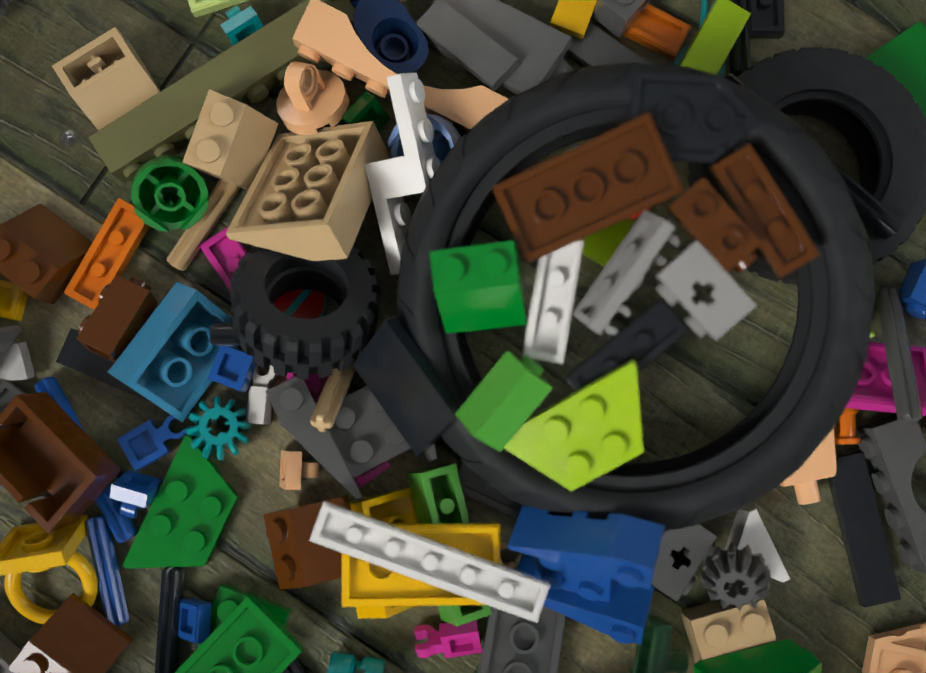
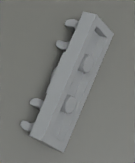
[572,210,680,335]

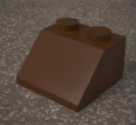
[0,203,92,304]
[263,495,351,590]
[8,593,133,673]

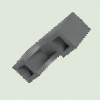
[857,414,926,574]

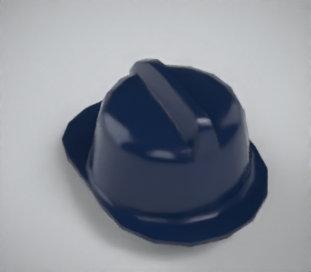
[353,0,429,74]

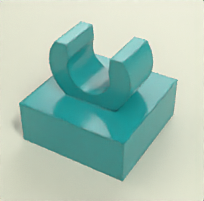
[220,5,264,46]

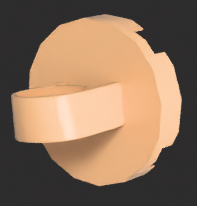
[276,61,350,135]

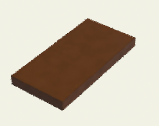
[492,112,685,264]

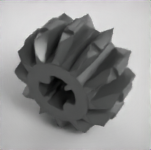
[702,542,771,611]

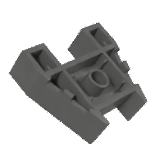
[265,376,437,500]

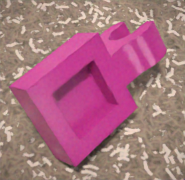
[414,620,482,659]

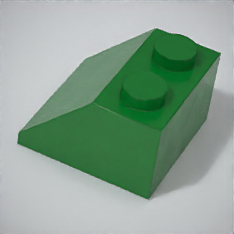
[429,241,528,334]

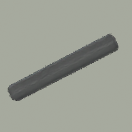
[876,287,923,424]

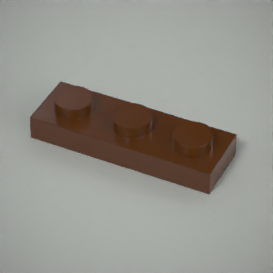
[709,143,820,278]

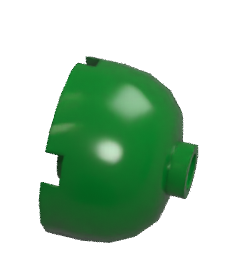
[131,155,208,232]

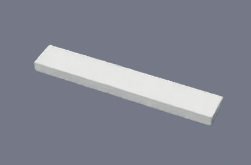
[309,501,551,623]

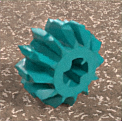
[186,396,251,461]

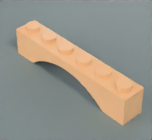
[292,0,508,134]

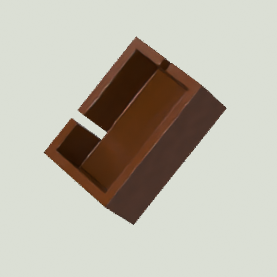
[0,391,122,533]

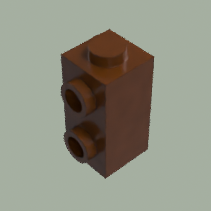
[666,178,762,274]
[76,275,158,363]

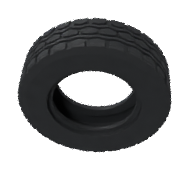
[688,47,926,284]

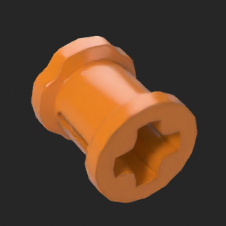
[834,408,861,444]

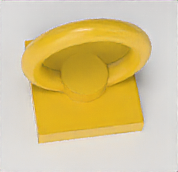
[0,514,98,624]

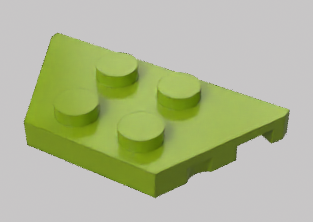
[504,358,644,491]

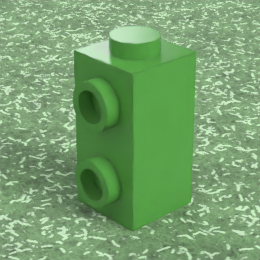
[455,350,553,452]

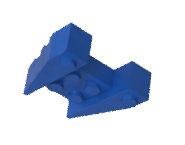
[508,506,664,645]

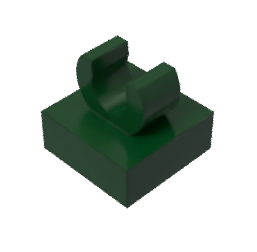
[342,91,391,132]

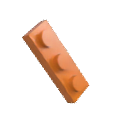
[64,198,150,310]

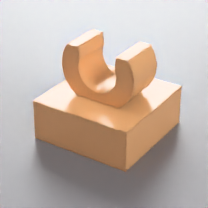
[279,450,319,490]

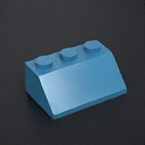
[108,282,238,422]

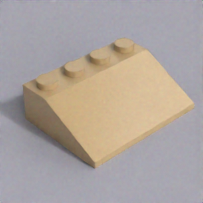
[226,121,389,261]

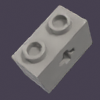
[655,240,757,341]

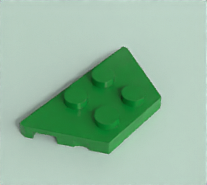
[122,435,240,569]

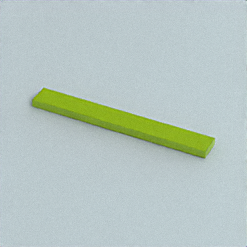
[581,0,751,267]

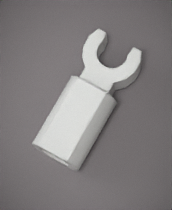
[246,364,278,425]

